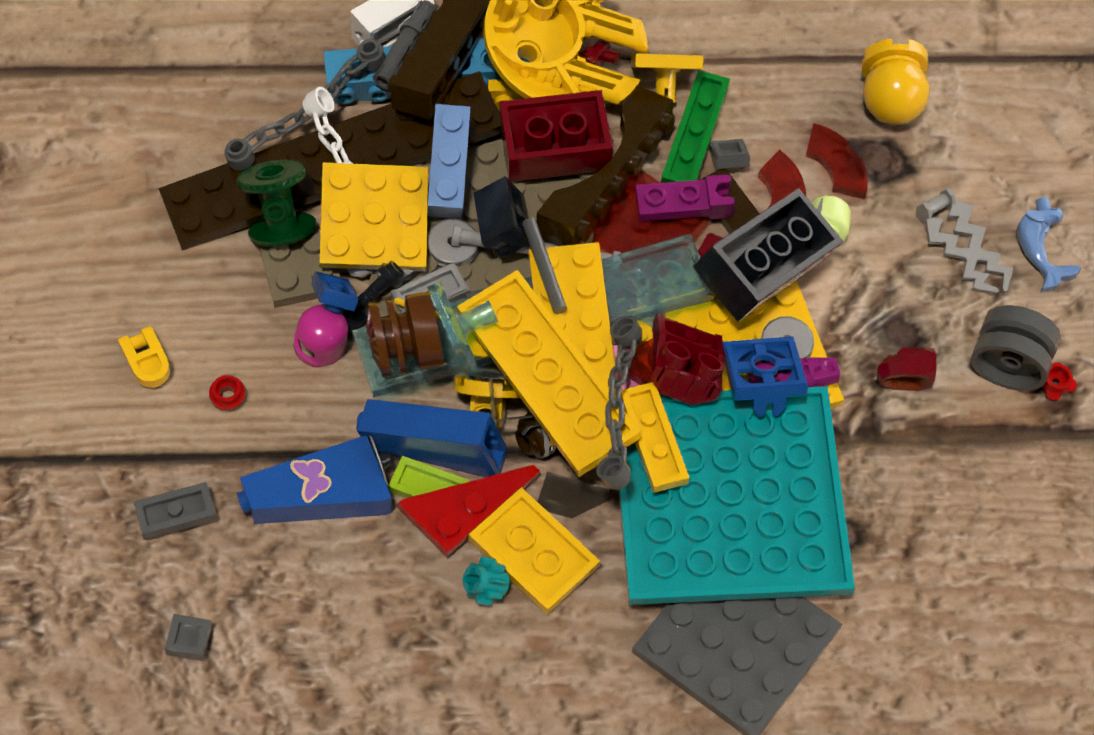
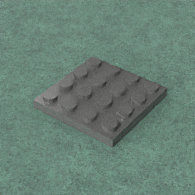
[631,597,842,735]

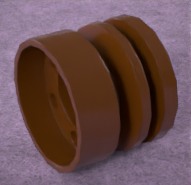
[366,291,444,379]

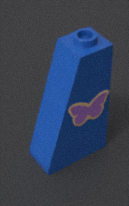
[236,435,392,524]

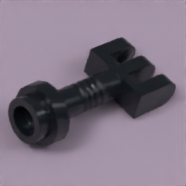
[342,260,406,332]

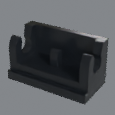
[473,176,530,257]

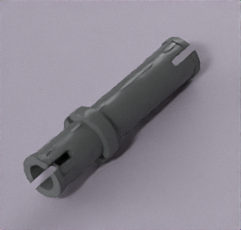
[373,0,438,89]

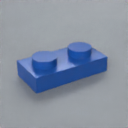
[311,271,358,313]

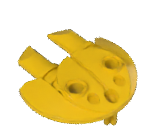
[483,0,648,105]

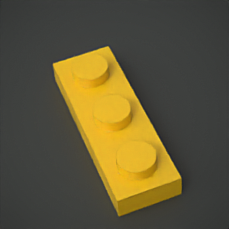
[621,382,690,493]

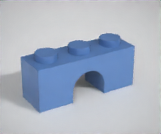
[427,104,470,219]

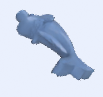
[1016,197,1081,293]

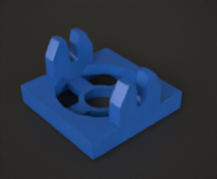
[722,337,808,417]

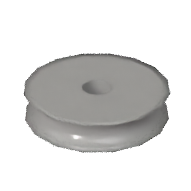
[427,219,478,267]
[761,316,814,359]

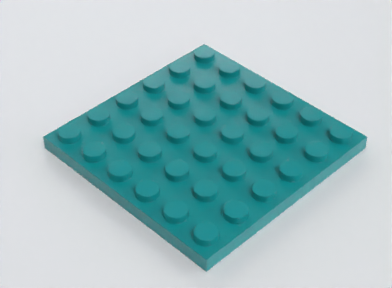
[615,386,855,605]

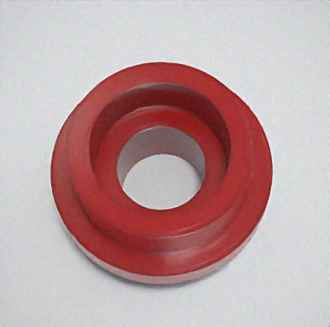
[209,375,246,411]

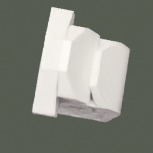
[350,0,434,47]

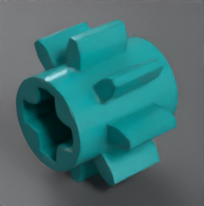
[463,557,509,606]

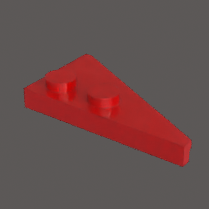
[398,465,540,557]

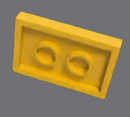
[468,487,600,615]

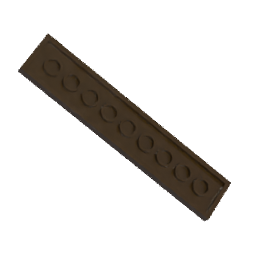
[158,71,502,251]

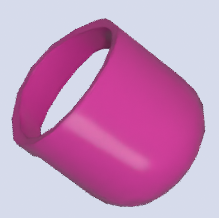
[293,304,348,367]

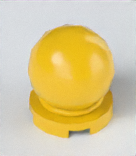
[862,39,930,126]

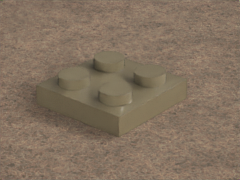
[259,229,340,308]

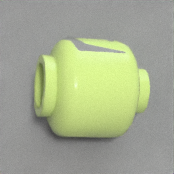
[811,196,851,241]

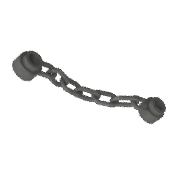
[224,39,386,170]
[596,316,642,490]

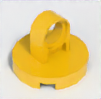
[453,375,520,430]

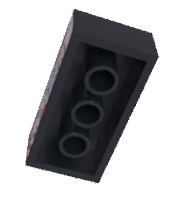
[693,188,843,322]

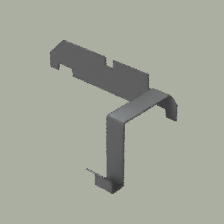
[467,370,539,436]

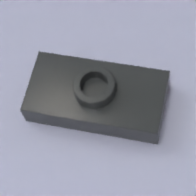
[134,482,216,540]

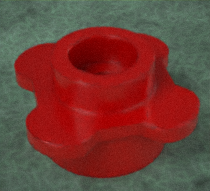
[1042,363,1077,401]

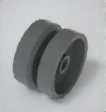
[970,305,1061,391]

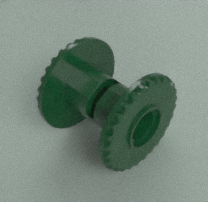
[237,159,317,247]

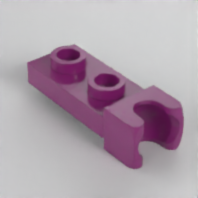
[635,175,735,222]

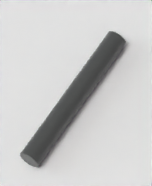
[522,218,567,314]

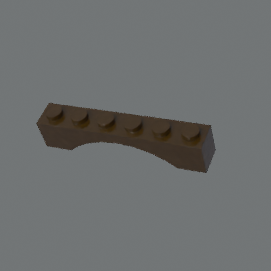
[536,85,675,246]

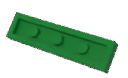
[660,70,730,183]

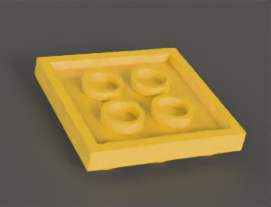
[319,163,428,271]

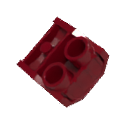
[650,313,725,405]

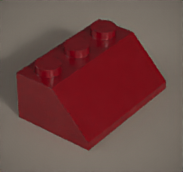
[499,90,613,182]

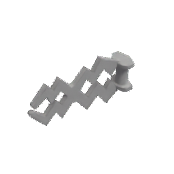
[916,188,1014,295]

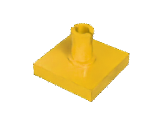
[631,53,704,102]

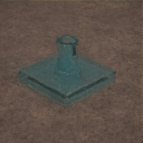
[427,281,498,374]

